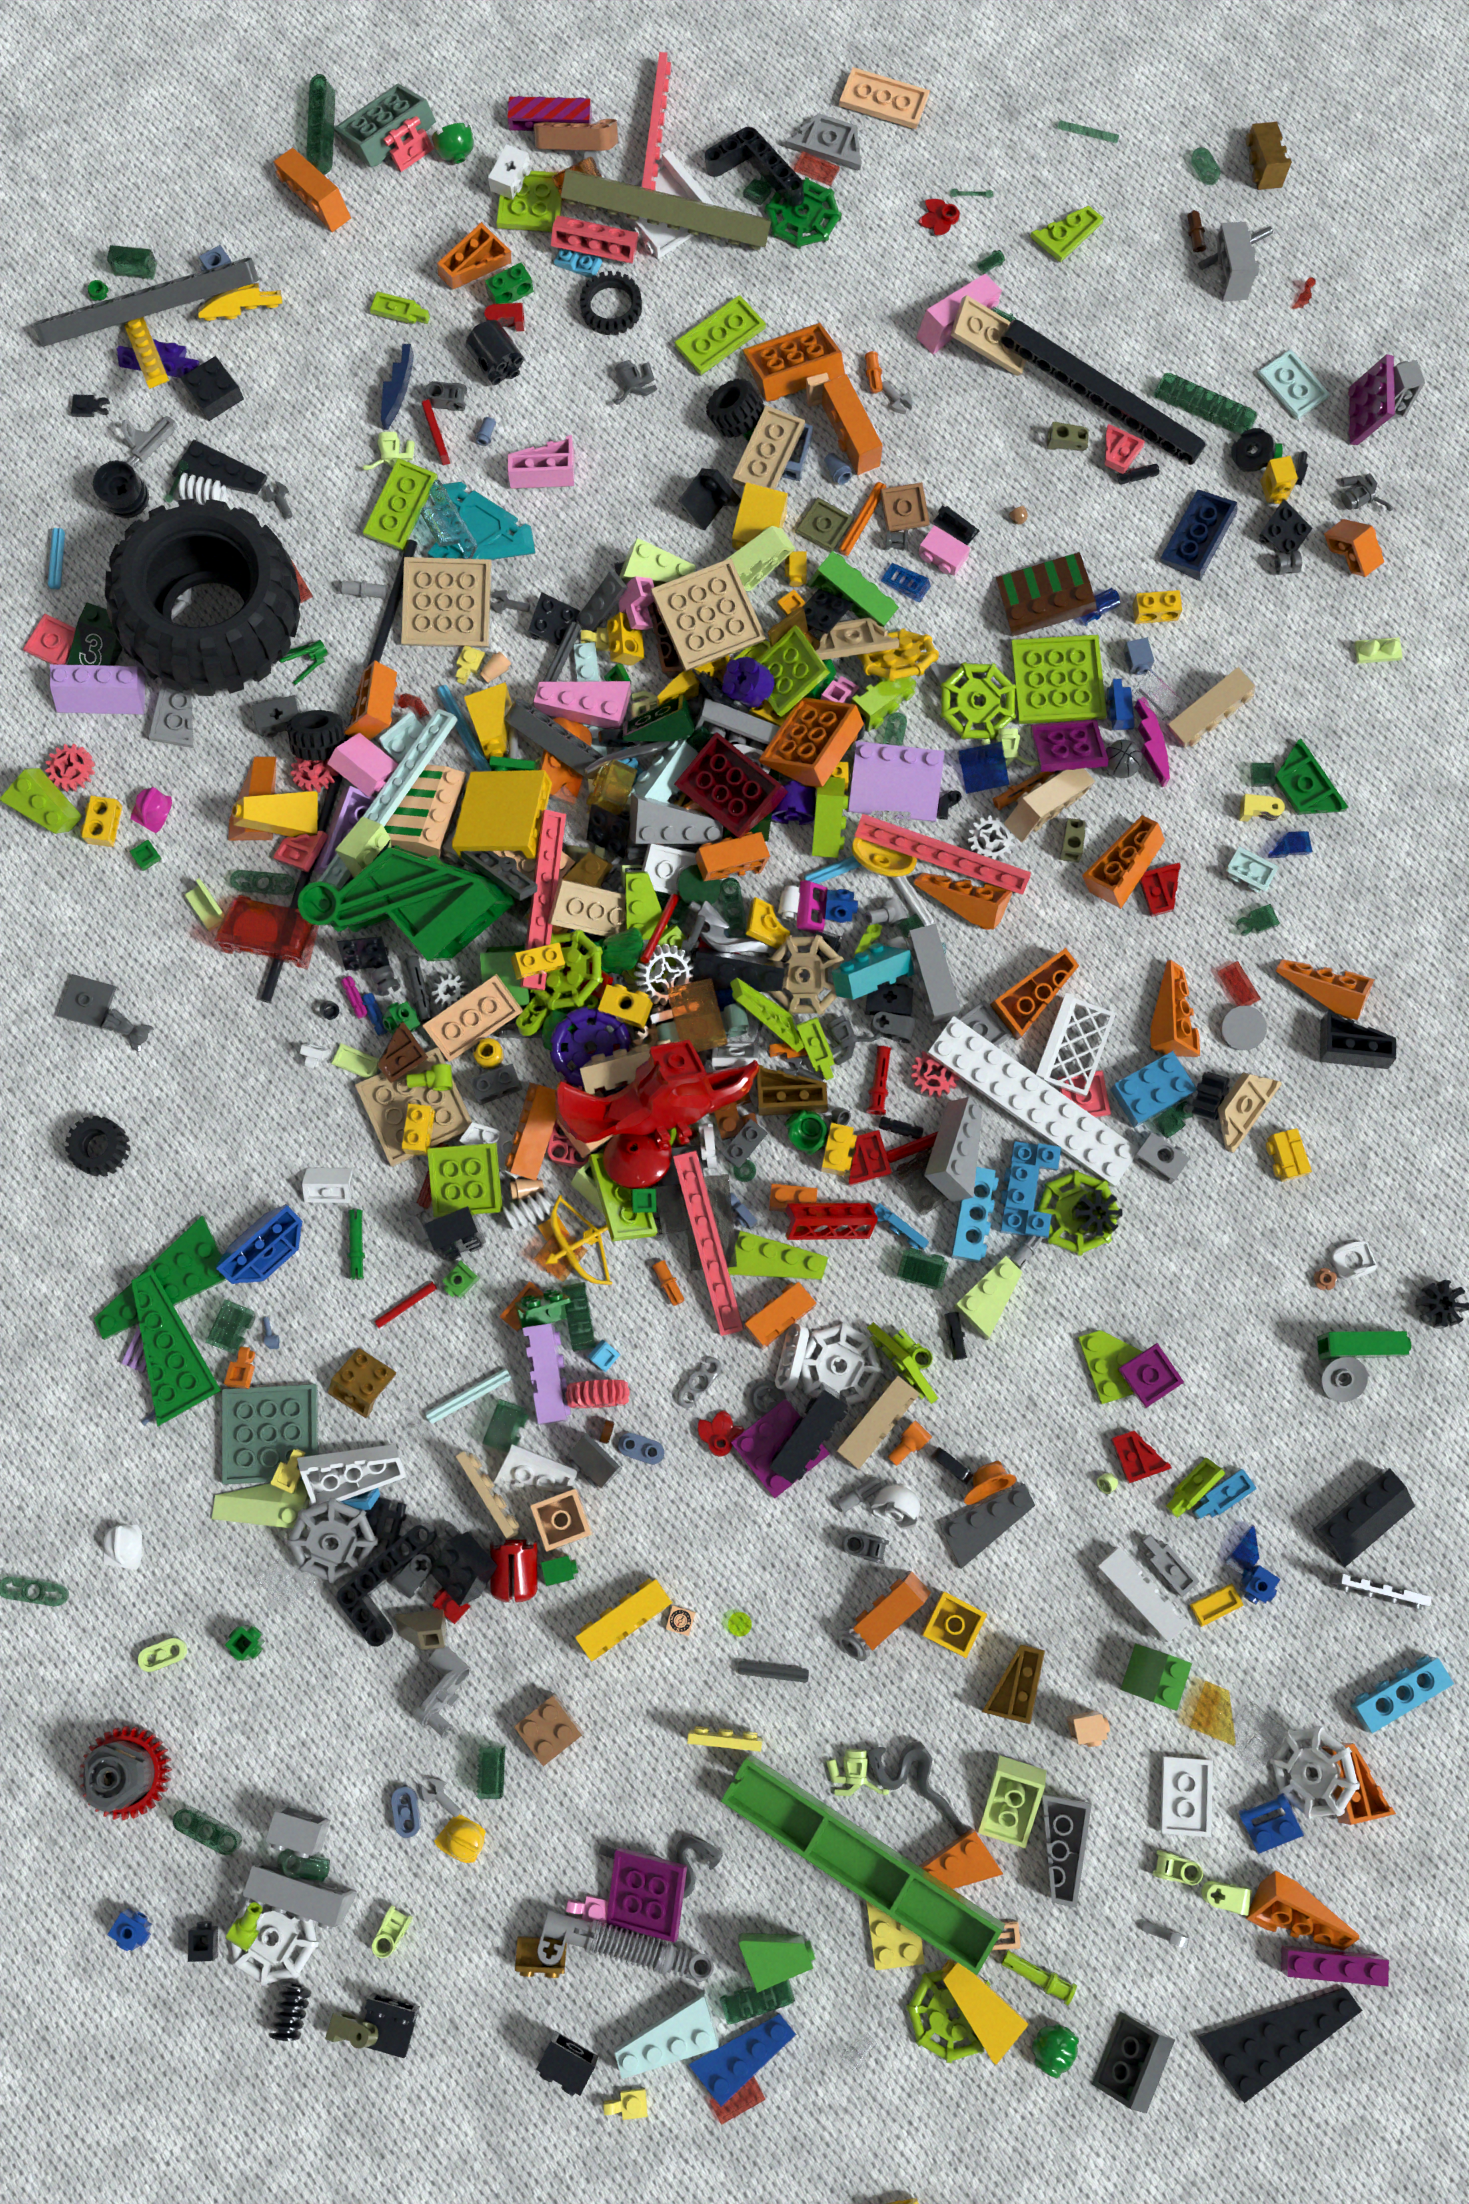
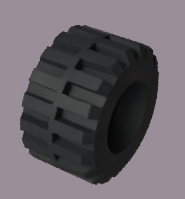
[706,378,765,438]
[287,710,345,761]
[65,1116,130,1177]

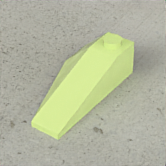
[211,1481,310,1530]

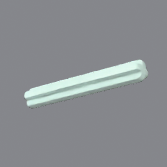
[425,1369,512,1424]

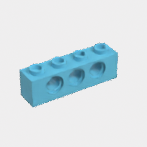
[951,1167,999,1263]
[1350,1655,1454,1733]

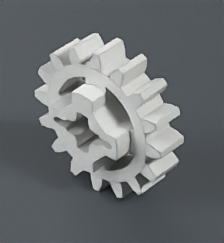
[967,815,1016,862]

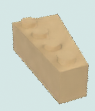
[1168,667,1256,748]
[1004,768,1095,843]
[836,1376,920,1470]

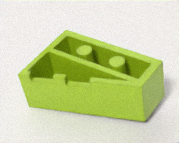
[851,676,916,732]
[812,777,848,858]

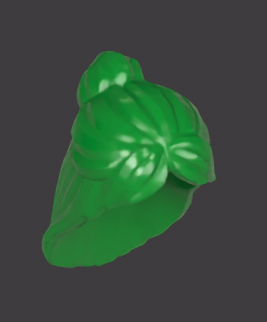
[584,927,644,975]

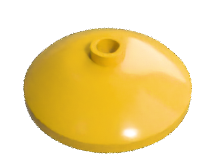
[852,837,917,877]

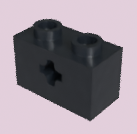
[865,982,914,1017]

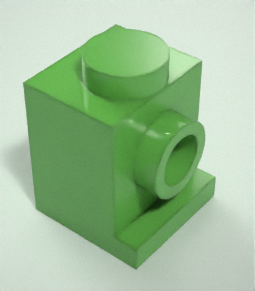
[442,1260,480,1299]

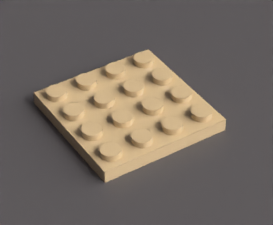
[401,557,492,648]
[650,558,766,672]
[355,1047,472,1167]

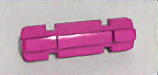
[341,976,368,1019]

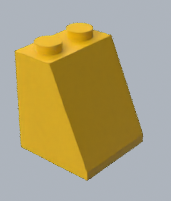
[732,482,788,551]
[464,682,512,759]

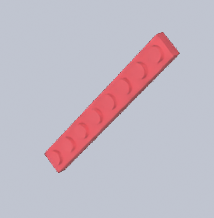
[642,52,671,190]
[520,810,566,991]
[855,814,1031,895]
[673,1150,744,1336]

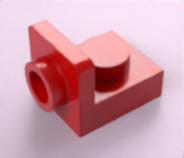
[432,1587,471,1624]

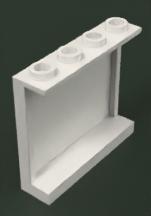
[620,150,715,259]

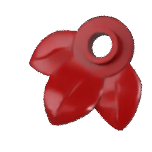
[919,199,960,235]
[698,1410,744,1457]

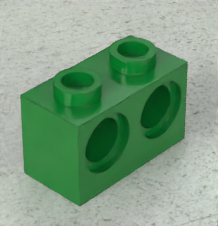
[485,262,534,304]

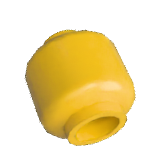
[473,1038,504,1070]

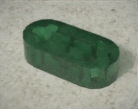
[1191,147,1221,185]
[883,712,907,746]

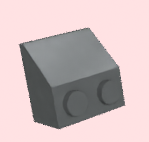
[568,1433,622,1489]

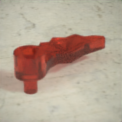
[1292,277,1316,309]

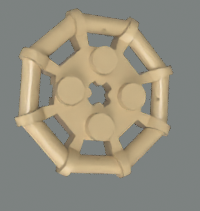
[768,935,844,1015]

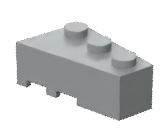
[1216,222,1259,302]
[1388,360,1425,421]

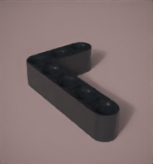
[704,127,804,207]
[337,1523,437,1647]

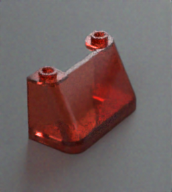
[214,895,319,969]

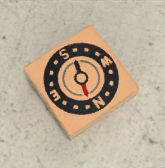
[666,1605,696,1636]

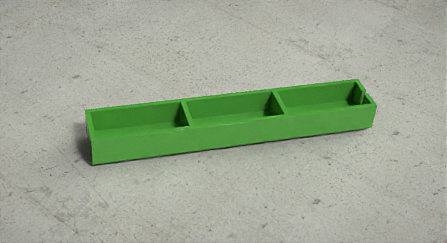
[721,1755,1005,1975]

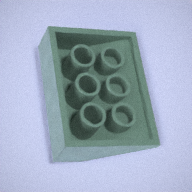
[333,83,436,168]

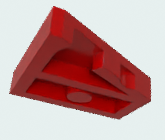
[1139,862,1181,917]
[848,1130,892,1186]

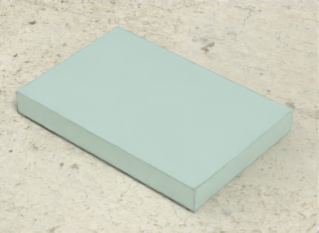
[1257,349,1331,420]

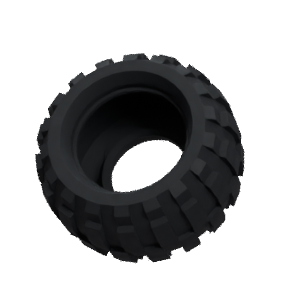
[104,499,301,696]

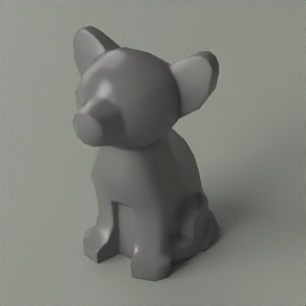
[102,1008,154,1052]

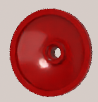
[603,1133,672,1189]

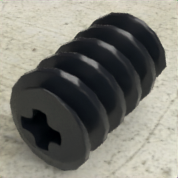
[269,1981,311,2041]

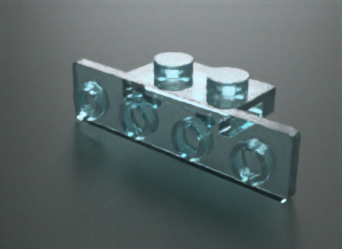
[420,480,478,559]

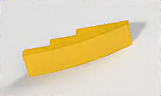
[657,655,729,706]

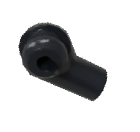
[937,790,962,820]

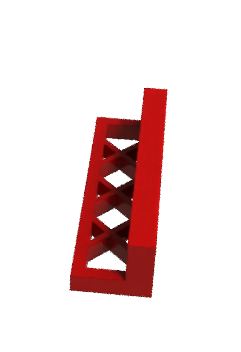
[785,1203,878,1240]

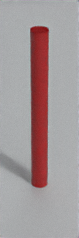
[641,894,679,963]

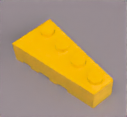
[575,1578,673,1662]

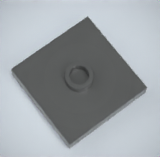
[58,974,117,1029]

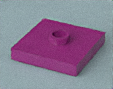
[1118,1343,1184,1409]

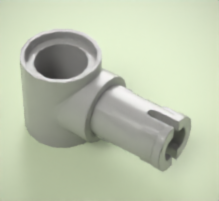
[863,898,908,927]

